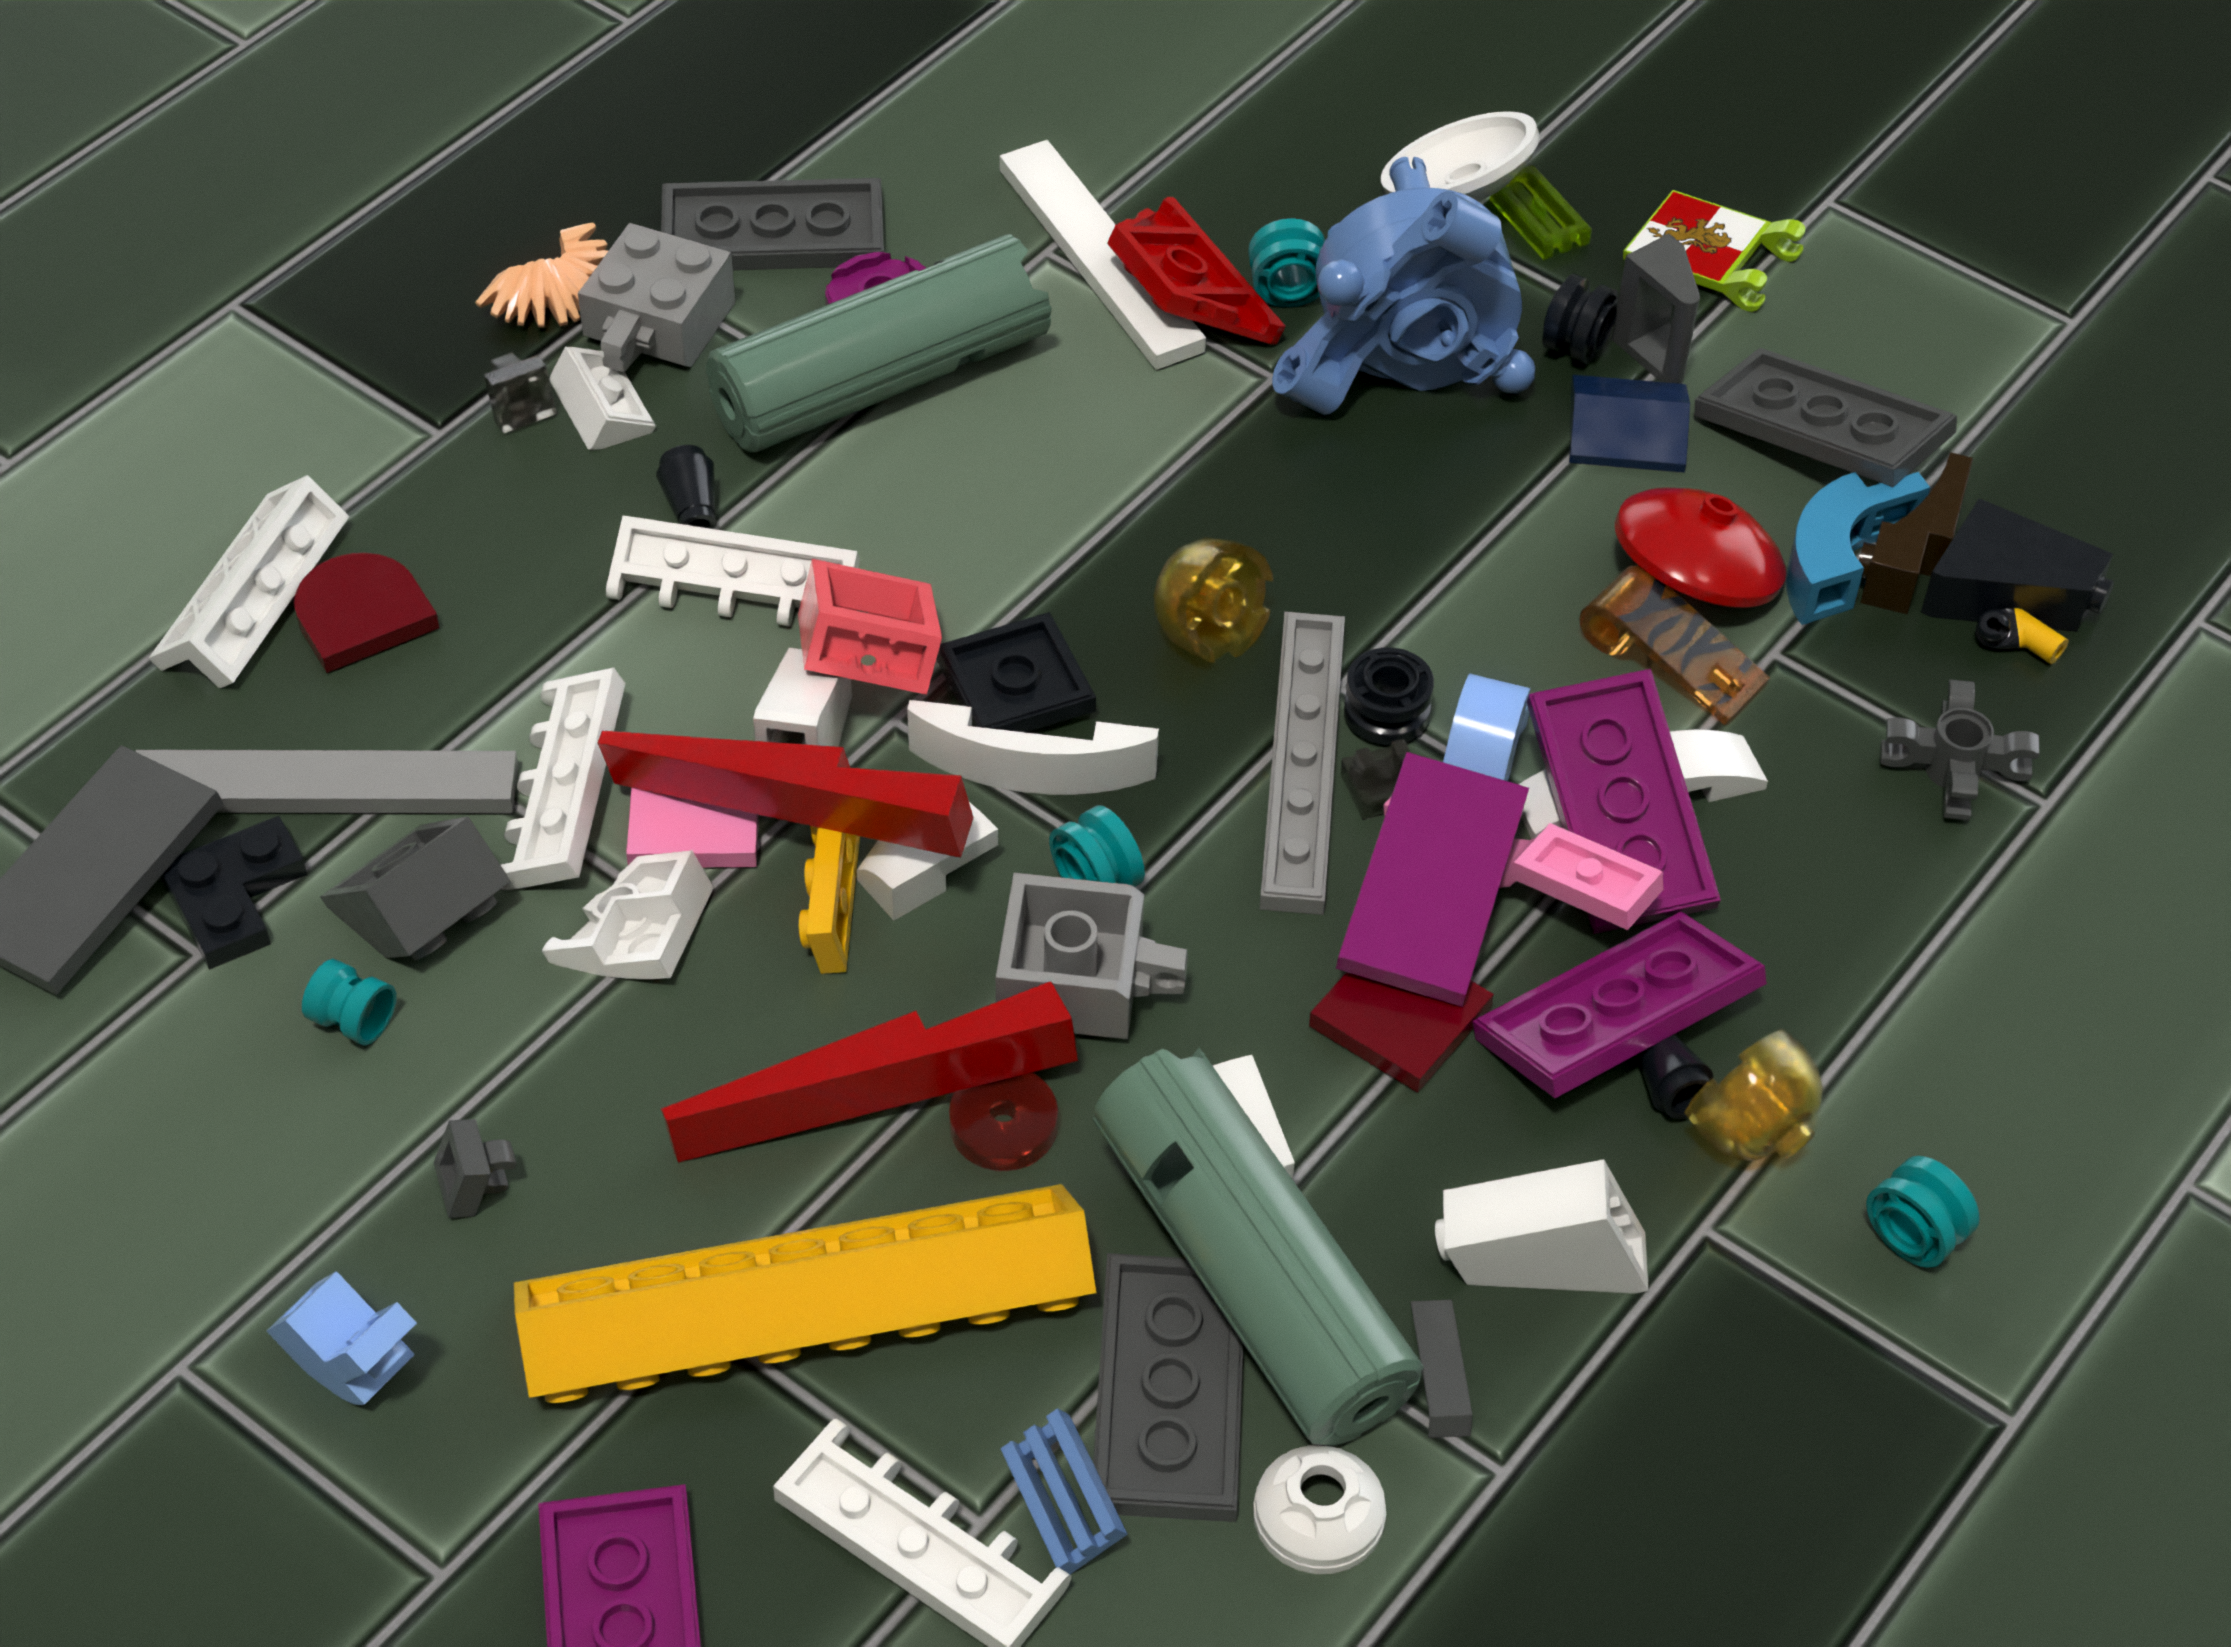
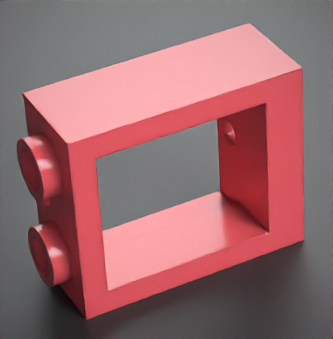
[798,559,942,695]

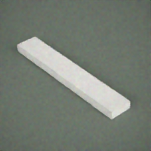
[999,140,1206,370]

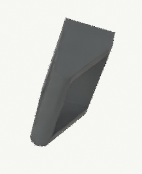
[1611,233,1700,384]

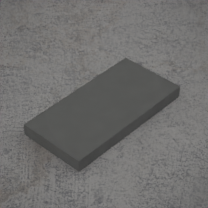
[661,178,884,270]
[1694,348,1957,487]
[0,745,224,995]
[1090,1253,1243,1522]

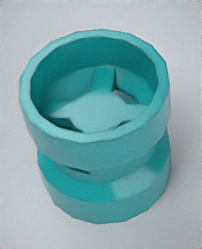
[302,958,397,1046]

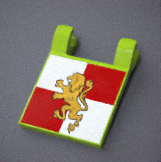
[1623,190,1806,312]

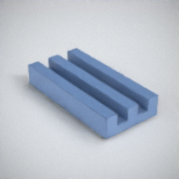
[1000,1408,1128,1574]

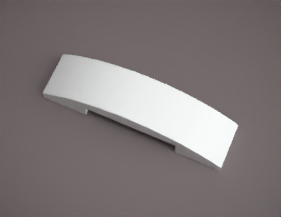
[907,700,1159,795]
[1518,730,1768,839]

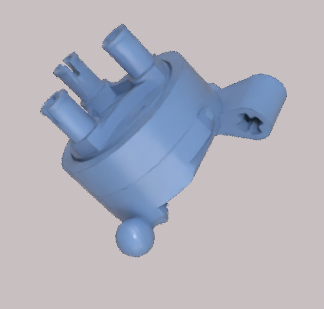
[1272,157,1536,415]

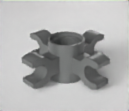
[1880,679,2039,820]

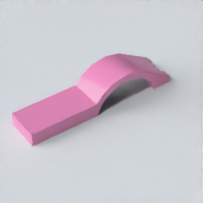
[1383,797,1663,930]

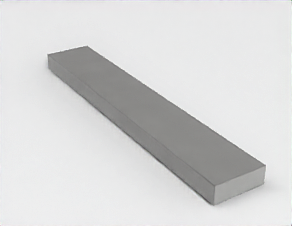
[1259,612,1345,915]
[136,750,518,813]

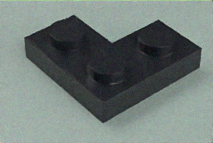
[161,815,307,970]

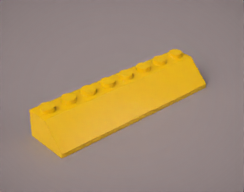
[513,1184,1096,1403]

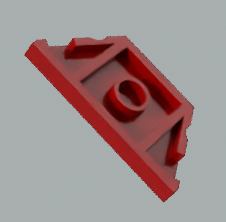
[1107,197,1286,344]

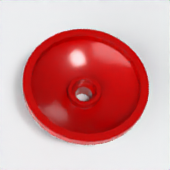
[1614,487,1787,607]

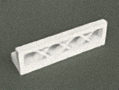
[148,475,350,689]

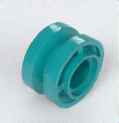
[1248,218,1325,307]
[1049,805,1145,887]
[1866,1156,1980,1268]

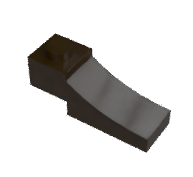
[1859,452,1973,615]

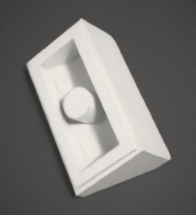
[550,346,656,450]

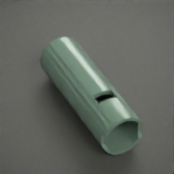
[705,234,1051,453]
[1092,1048,1424,1446]

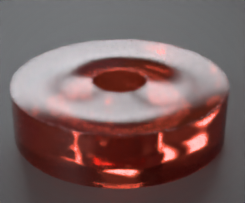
[949,1073,1058,1171]

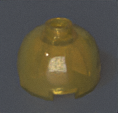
[1153,537,1273,662]
[1685,1030,1823,1160]

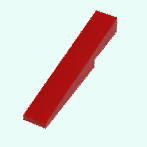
[597,731,974,858]
[661,981,1078,1162]

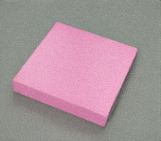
[626,788,759,868]

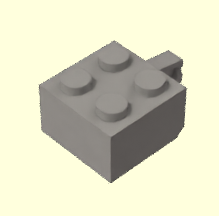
[578,223,735,372]
[995,873,1188,1039]

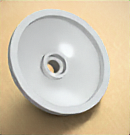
[1381,112,1540,204]

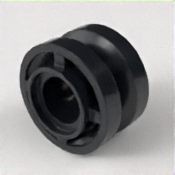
[1542,273,1618,364]
[1344,647,1434,745]

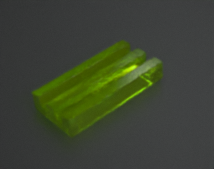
[1489,165,1592,260]

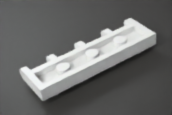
[606,515,860,627]
[501,668,626,890]
[773,1418,1071,1647]

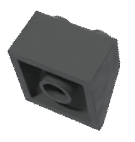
[320,816,511,960]

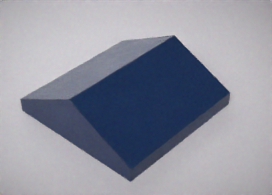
[1569,375,1690,473]

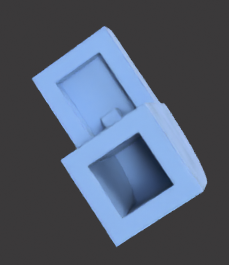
[1443,674,1530,781]
[267,1271,417,1405]

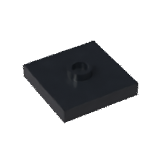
[936,612,1096,733]

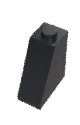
[1921,498,2114,632]

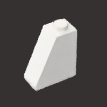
[753,648,852,747]
[1435,1159,1648,1294]

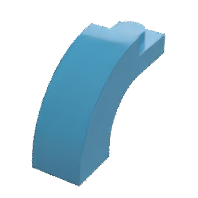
[1786,472,1931,625]

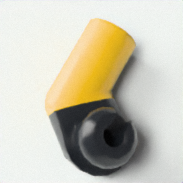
[1976,608,2069,664]

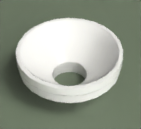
[1253,1445,1386,1574]

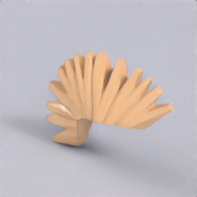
[475,223,608,328]

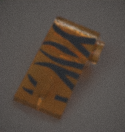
[1579,565,1770,725]

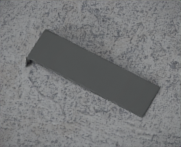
[1410,1300,1472,1438]

